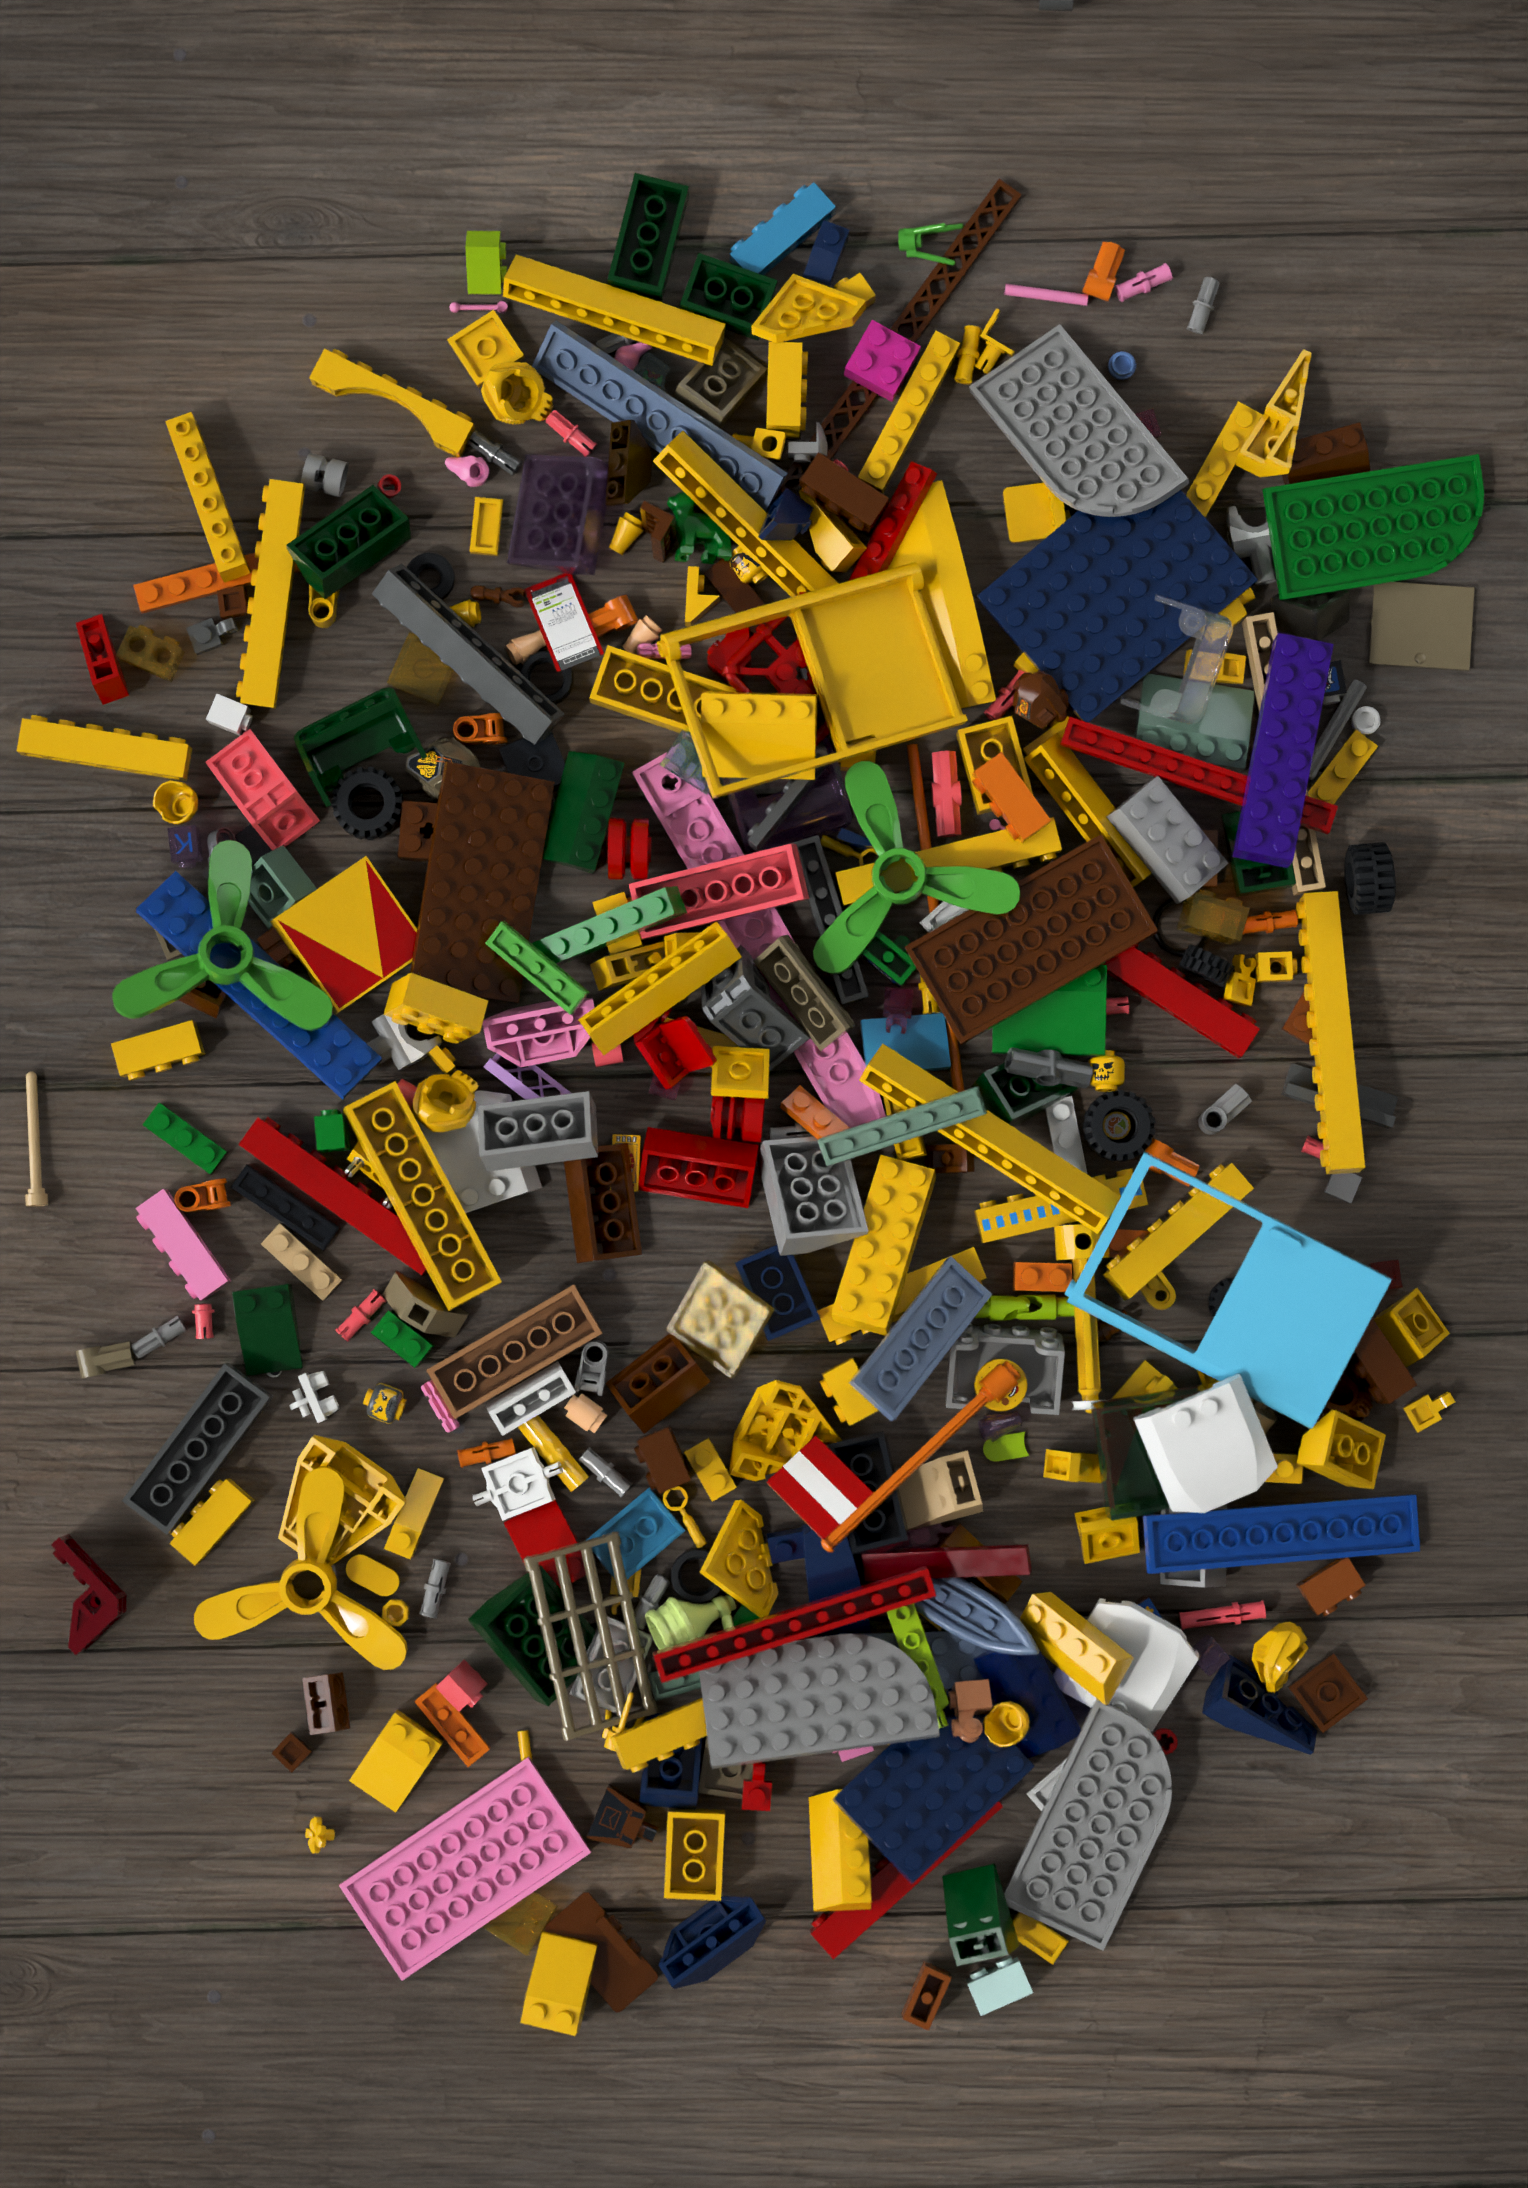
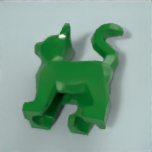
[667,492,732,564]

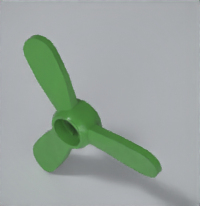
[813,761,1020,975]
[112,840,333,1031]

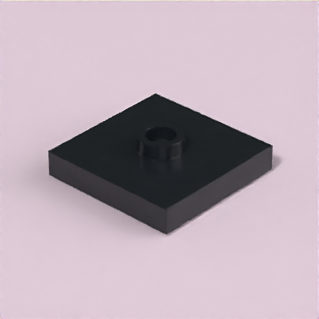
[499,732,565,787]

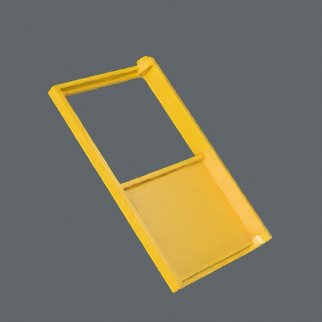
[657,562,968,799]

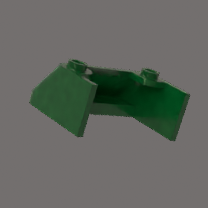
[294,688,427,807]

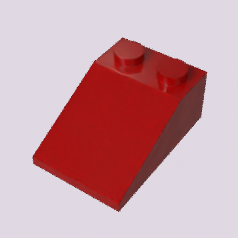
[504,1499,586,1589]

